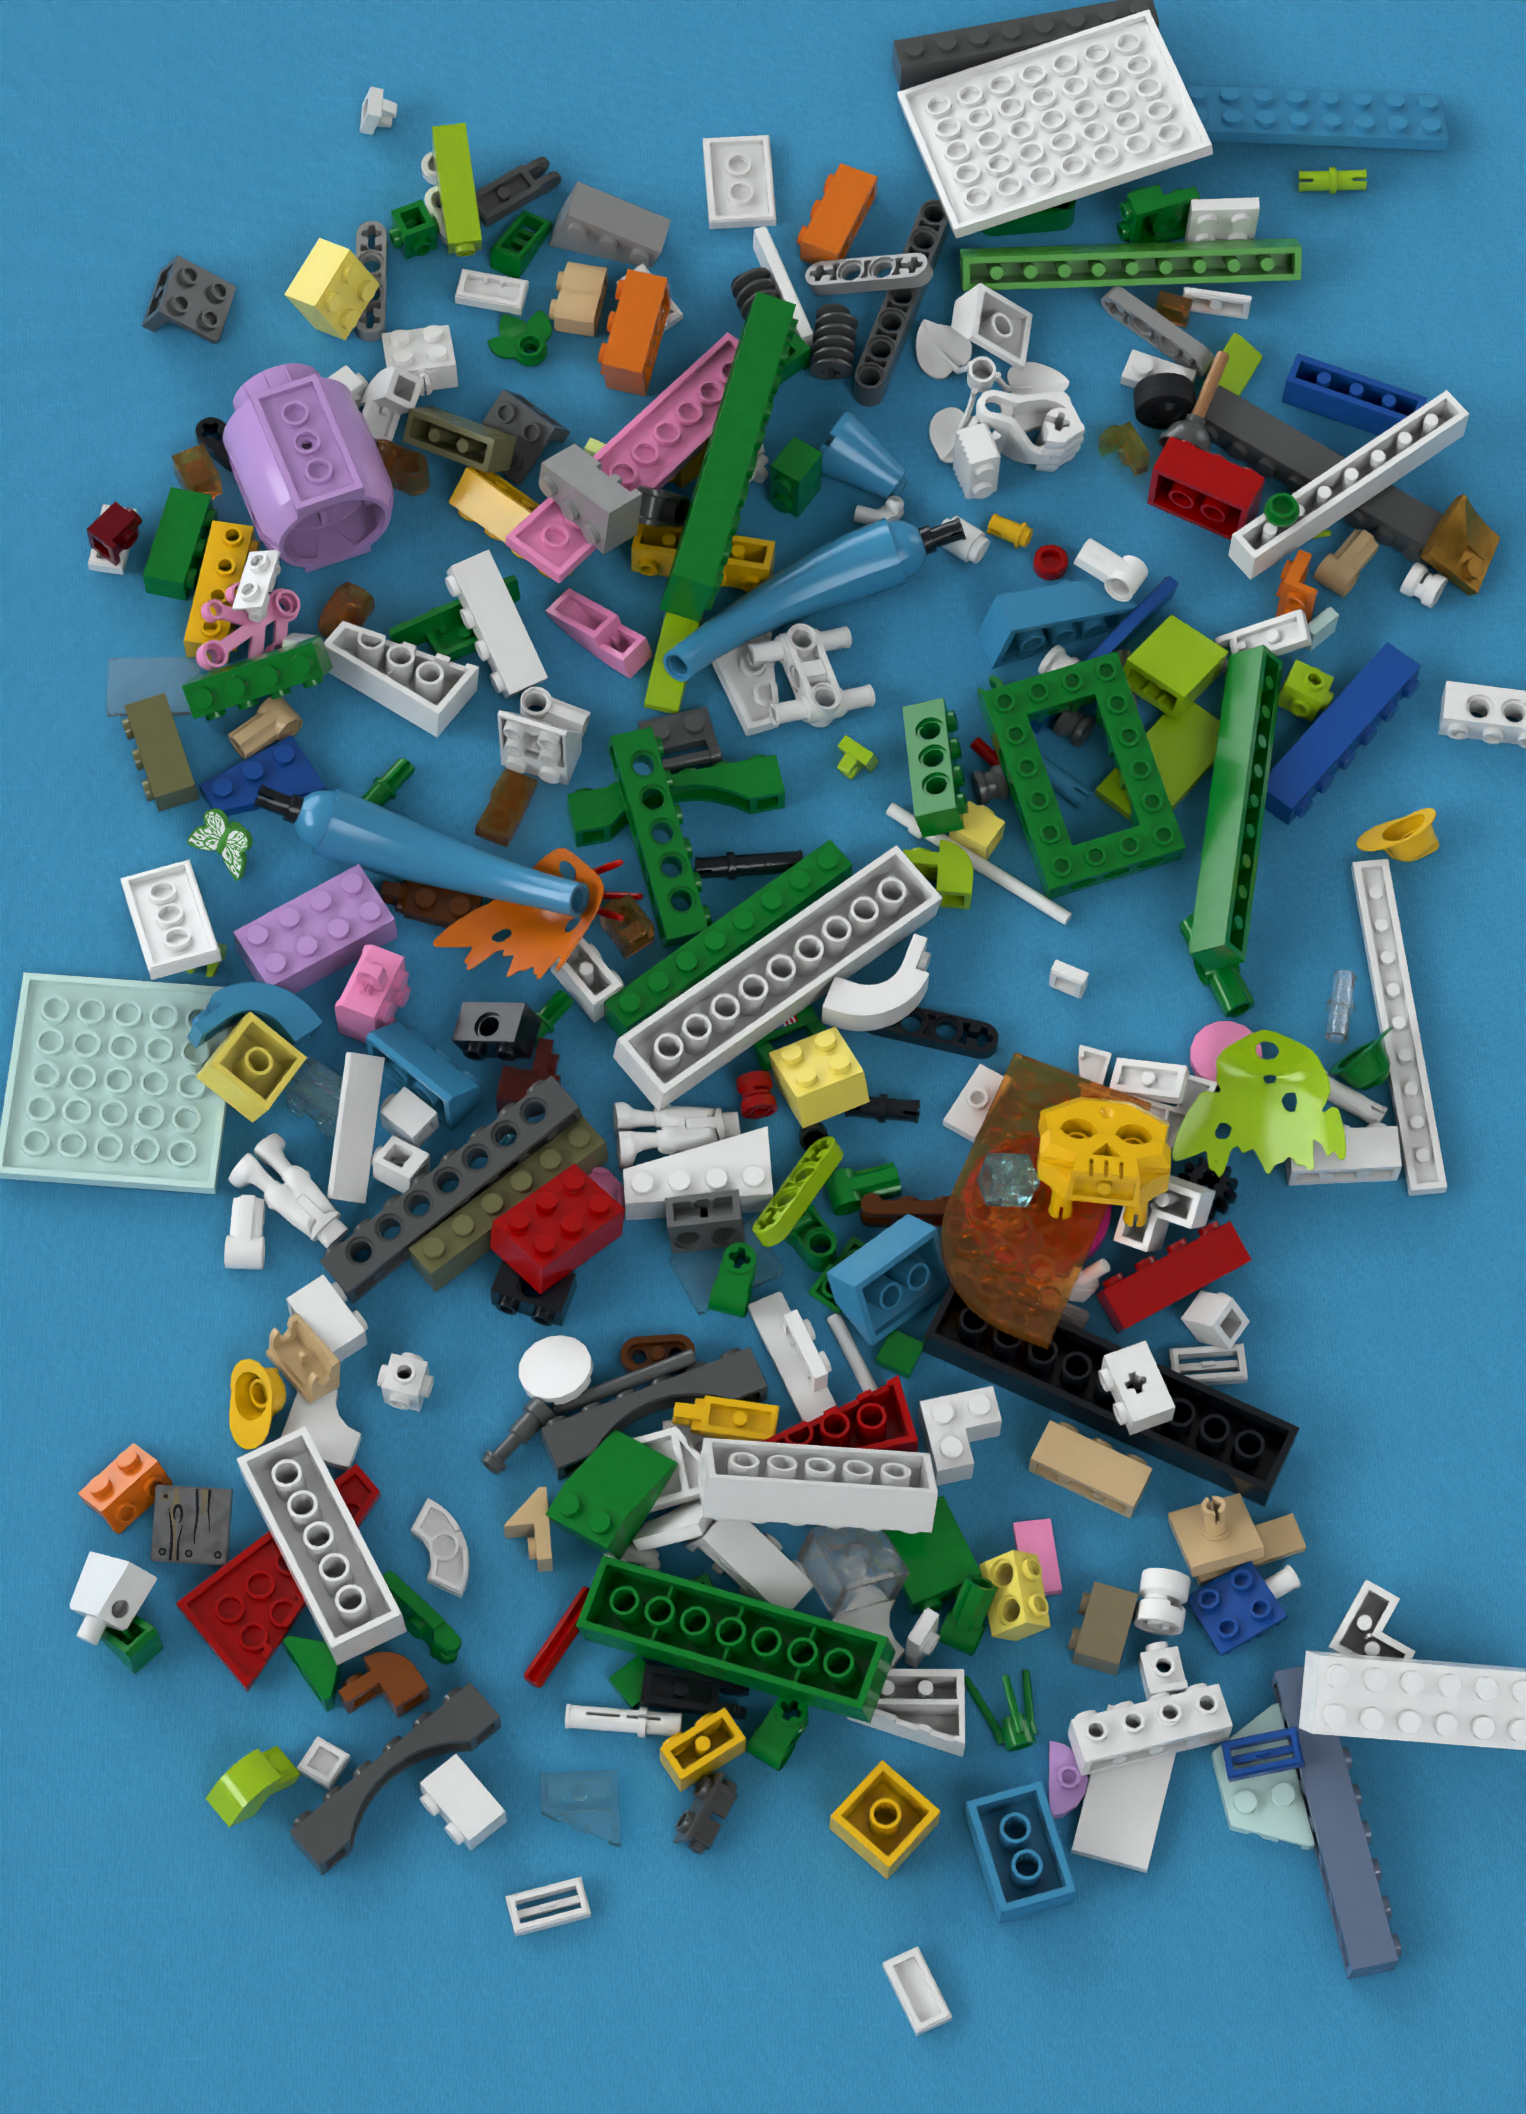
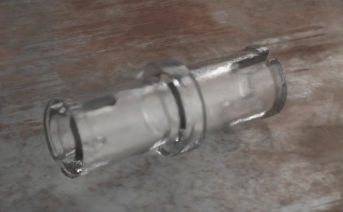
[1325,970,1357,1044]

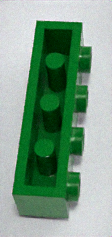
[181,635,333,721]

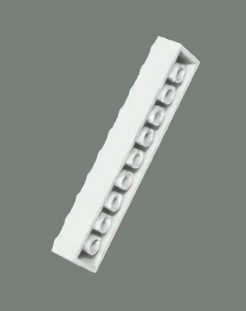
[613,845,942,1111]

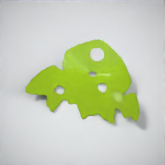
[1172,1030,1346,1177]

